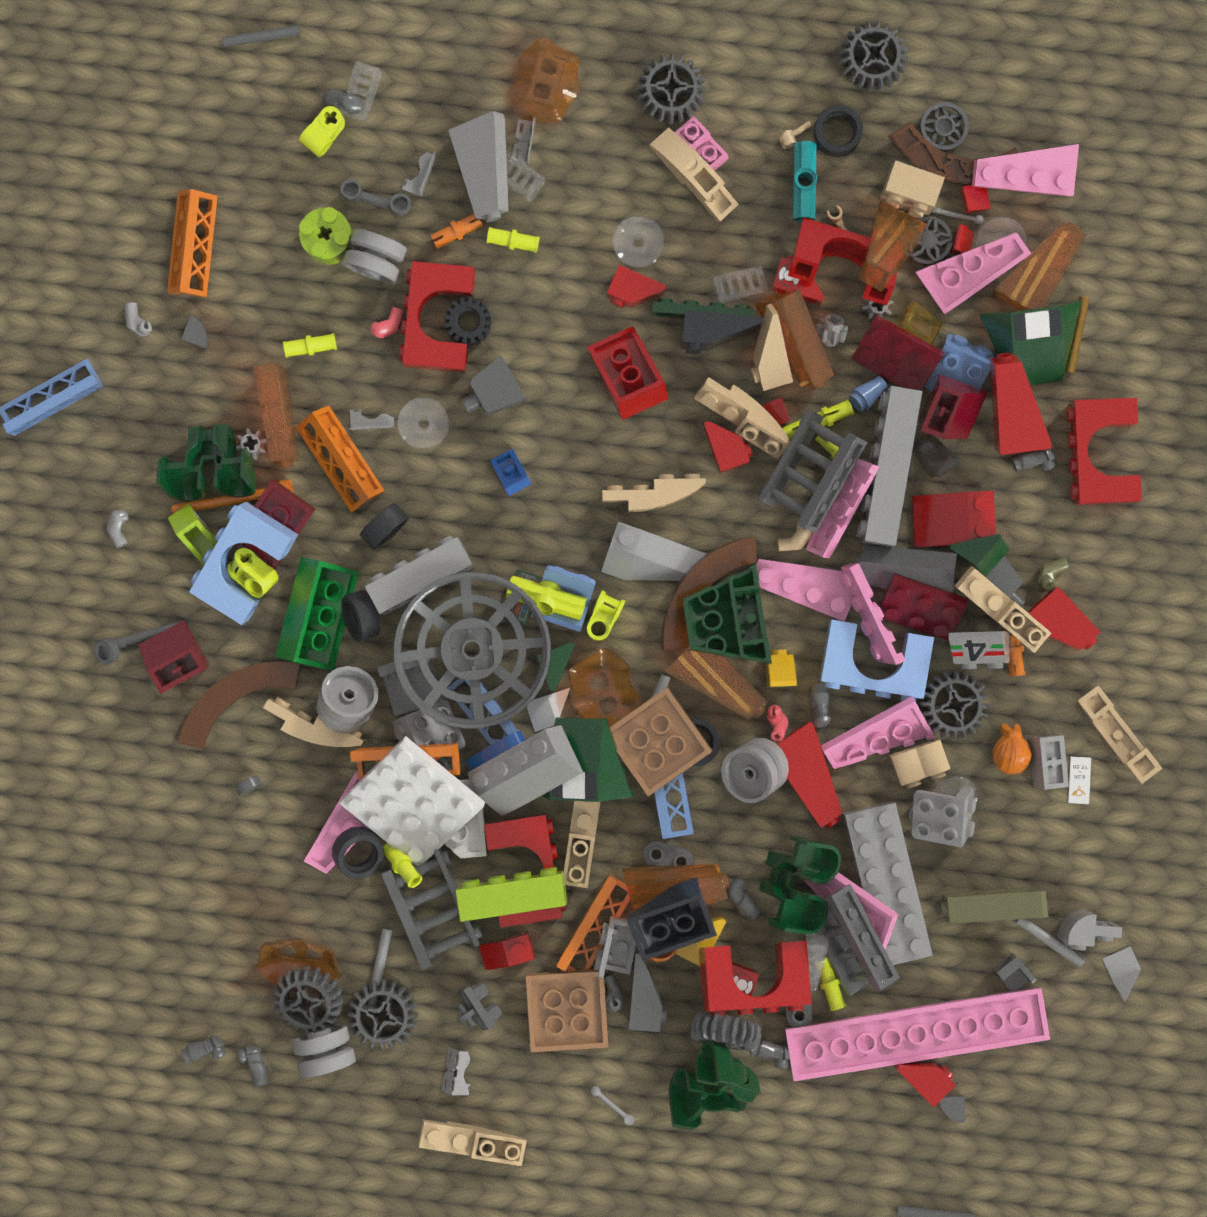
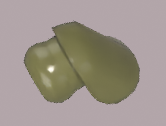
[1038,557,1069,591]

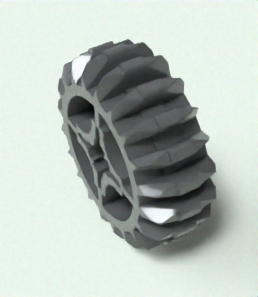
[839,21,909,92]
[637,53,706,125]
[919,670,990,740]
[272,964,343,1035]
[348,979,418,1050]
[690,1013,761,1051]

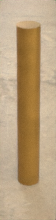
[1065,296,1089,374]

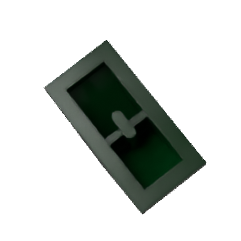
[950,534,1009,577]
[537,642,575,692]

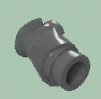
[322,89,363,114]
[1011,449,1055,472]
[809,684,831,728]
[725,878,761,921]
[181,1035,226,1064]
[750,1039,790,1069]
[237,1045,269,1087]

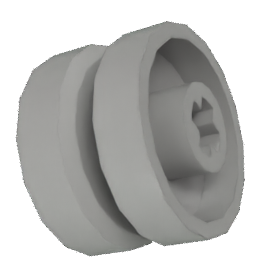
[342,229,407,284]
[316,666,378,733]
[721,738,789,803]
[291,1025,356,1078]

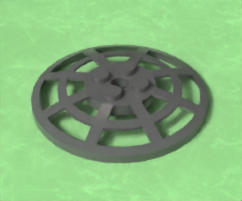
[394,572,551,728]

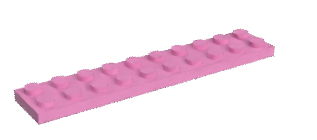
[785,987,1050,1081]

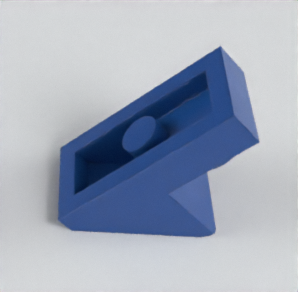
[490,448,531,496]

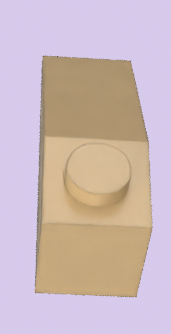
[751,304,793,391]

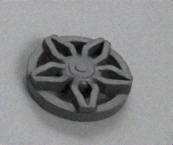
[920,102,969,151]
[904,216,952,265]

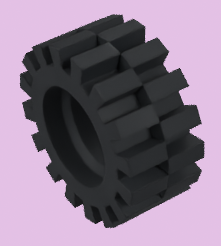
[444,297,492,346]

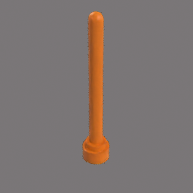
[171,479,294,514]

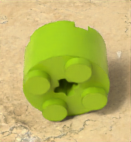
[299,207,353,264]

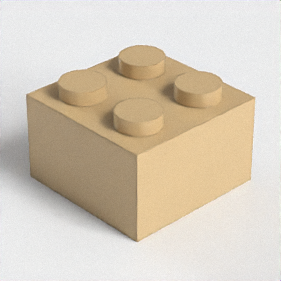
[879,160,945,219]

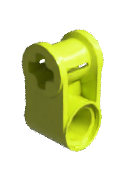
[299,106,345,157]
[227,548,278,598]
[587,590,625,642]

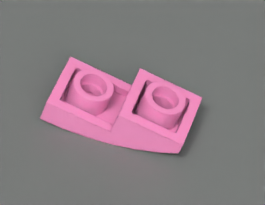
[675,116,729,171]

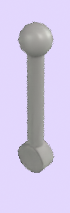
[931,207,984,225]
[590,1086,634,1125]

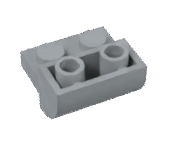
[1057,909,1122,950]

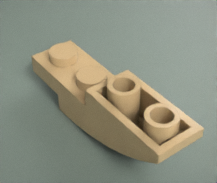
[649,128,739,222]
[694,377,791,459]
[602,474,706,512]
[955,566,1051,653]
[263,697,366,747]
[564,801,600,888]
[418,1119,527,1166]

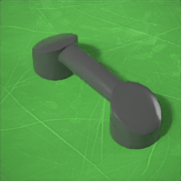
[341,179,411,217]

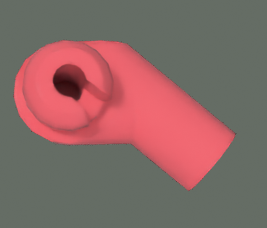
[370,307,404,338]
[767,705,789,742]

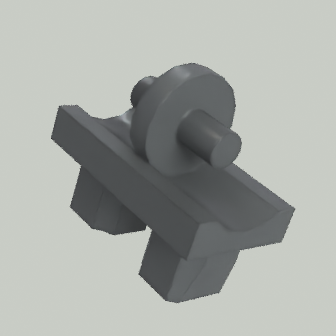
[456,982,502,1031]

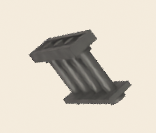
[758,409,868,533]
[381,847,483,970]
[815,884,900,997]

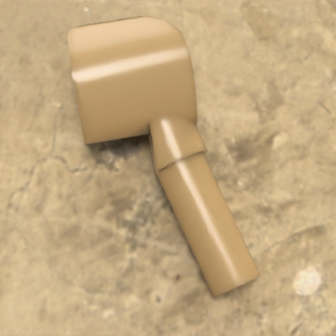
[780,121,812,150]
[827,205,847,230]

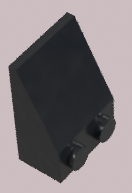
[681,310,763,355]
[626,877,717,961]

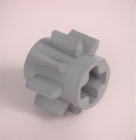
[861,299,894,321]
[815,314,849,347]
[236,428,269,461]

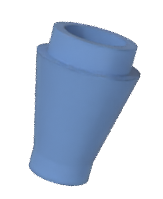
[848,376,887,412]

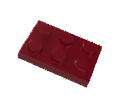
[851,314,944,391]
[235,479,316,570]
[879,573,968,641]

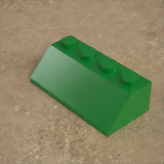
[275,557,359,671]

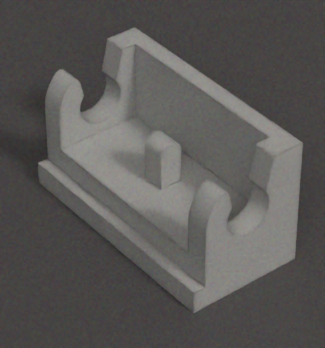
[1028,735,1069,790]

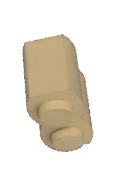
[889,738,950,788]

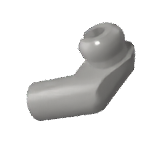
[124,303,152,337]
[106,509,128,549]

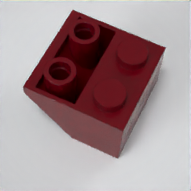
[920,374,988,439]
[138,620,210,694]

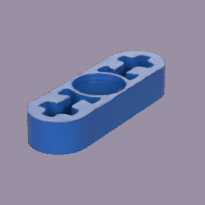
[465,731,526,771]

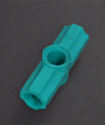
[792,141,817,222]

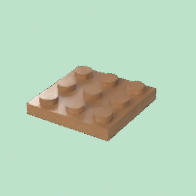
[610,687,712,796]
[526,969,608,1052]

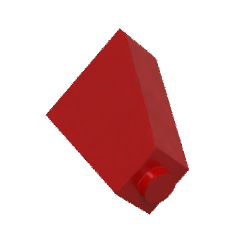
[1027,586,1101,650]

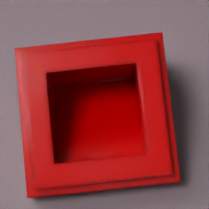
[960,185,991,215]
[950,224,974,255]
[762,397,790,426]

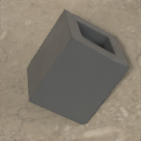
[993,953,1036,991]

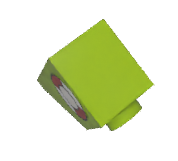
[168,503,218,566]

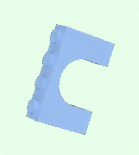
[189,502,298,625]
[819,620,934,702]

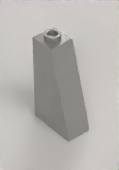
[448,111,509,222]

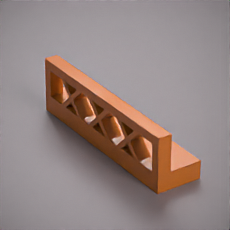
[167,189,218,298]
[296,405,385,513]
[350,743,460,780]
[556,874,636,971]

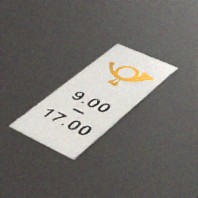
[1068,757,1091,804]

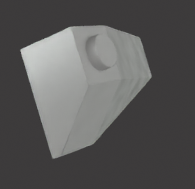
[601,522,706,581]

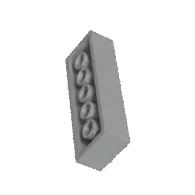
[856,386,922,547]
[842,801,933,965]

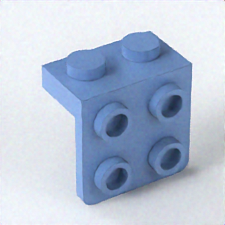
[925,333,994,391]
[531,566,596,632]

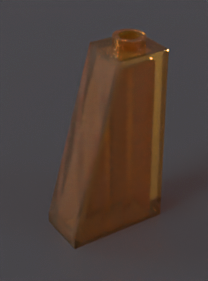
[859,201,927,292]
[991,222,1086,310]
[754,290,834,389]
[253,363,300,468]
[665,647,767,720]
[622,864,730,911]

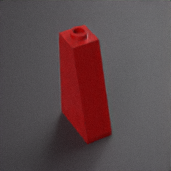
[990,353,1052,455]
[776,721,842,829]

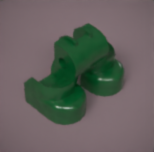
[156,424,256,502]
[759,836,841,934]
[669,1041,760,1131]

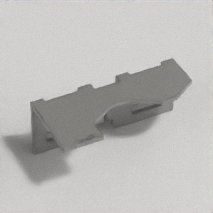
[511,117,536,165]
[402,152,437,197]
[349,409,394,431]
[441,1047,471,1095]

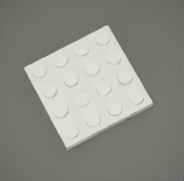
[339,736,485,866]

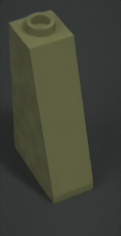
[940,886,1048,924]

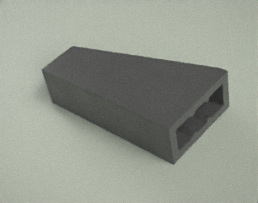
[856,545,957,594]

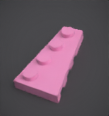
[972,144,1079,197]
[915,232,1031,314]
[806,459,879,559]
[756,559,853,622]
[841,563,906,665]
[821,696,936,769]
[304,771,370,874]
[804,872,898,950]

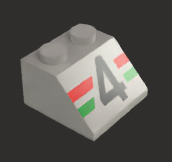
[949,631,1010,669]

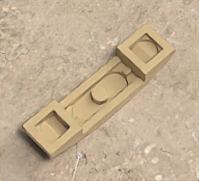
[1077,685,1163,784]

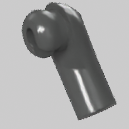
[604,973,624,1012]

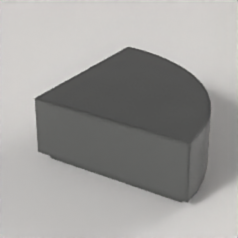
[181,315,208,349]
[939,1095,965,1123]

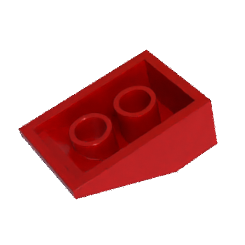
[587,326,668,420]
[912,491,996,547]

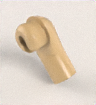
[777,525,812,551]

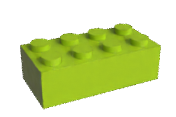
[456,867,568,922]

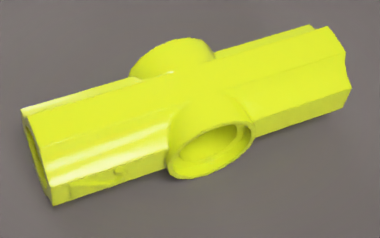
[506,576,587,620]

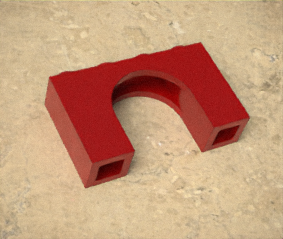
[788,217,902,305]
[399,261,475,373]
[1066,398,1142,505]
[484,813,567,928]
[699,941,812,1016]

